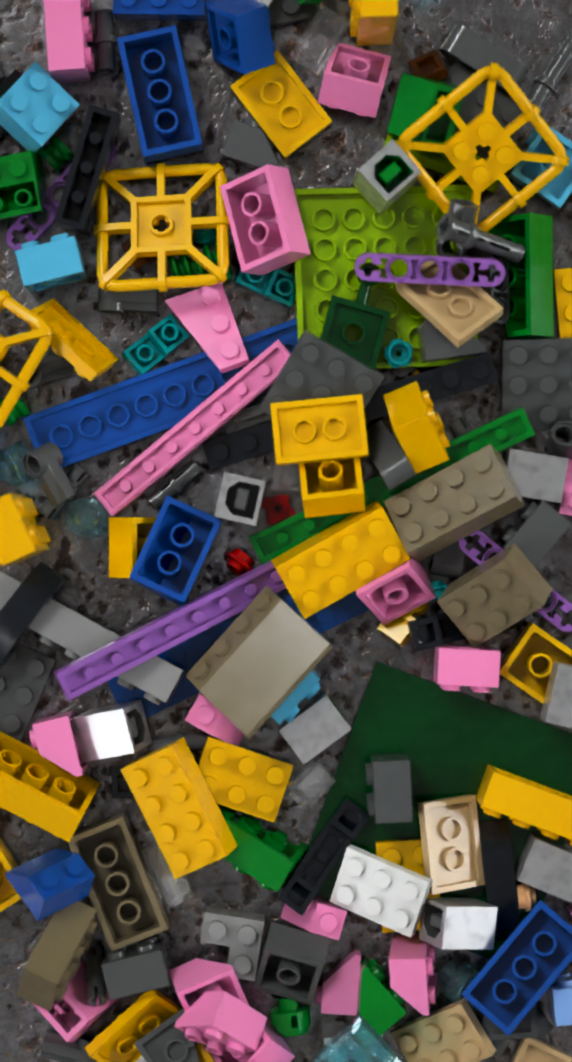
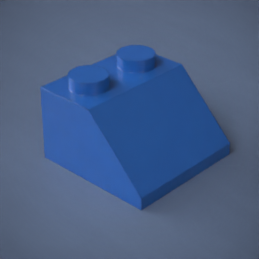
[205,0,275,75]
[5,848,95,921]

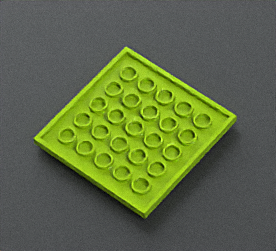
[294,185,478,369]

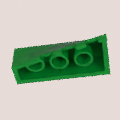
[482,213,554,338]
[217,804,308,893]

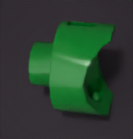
[270,996,311,1037]

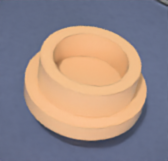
[516,883,536,912]

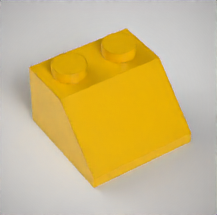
[109,517,157,578]

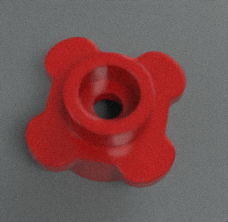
[261,491,295,525]
[224,548,254,575]

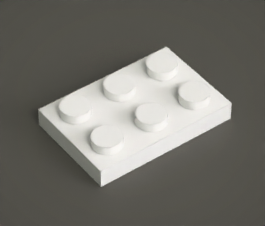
[329,844,433,938]

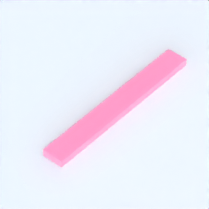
[93,339,291,517]

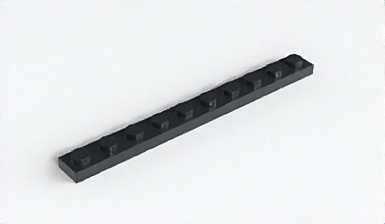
[202,351,498,471]

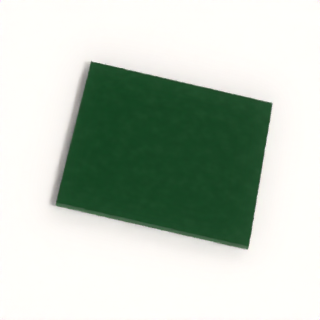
[307,661,572,959]

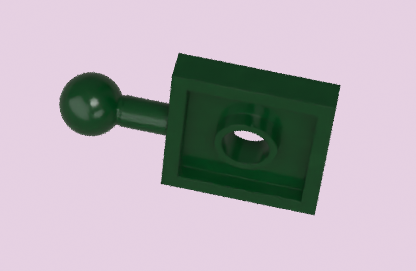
[320,263,391,369]

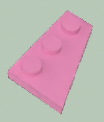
[164,283,250,374]

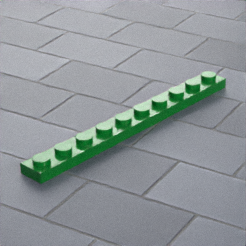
[249,407,536,564]

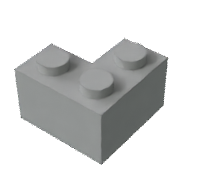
[200,906,265,981]

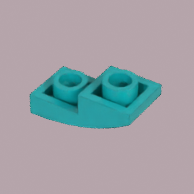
[233,267,295,307]
[122,313,190,376]

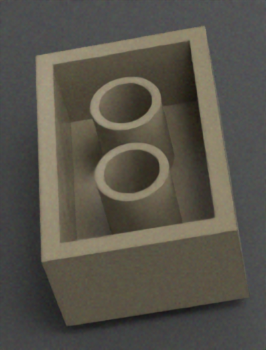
[437,543,553,648]
[17,901,98,1011]

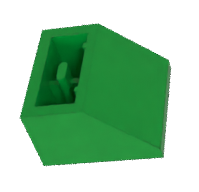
[387,72,463,143]
[0,150,46,220]
[358,954,407,1037]

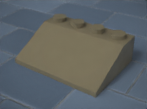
[185,585,333,739]

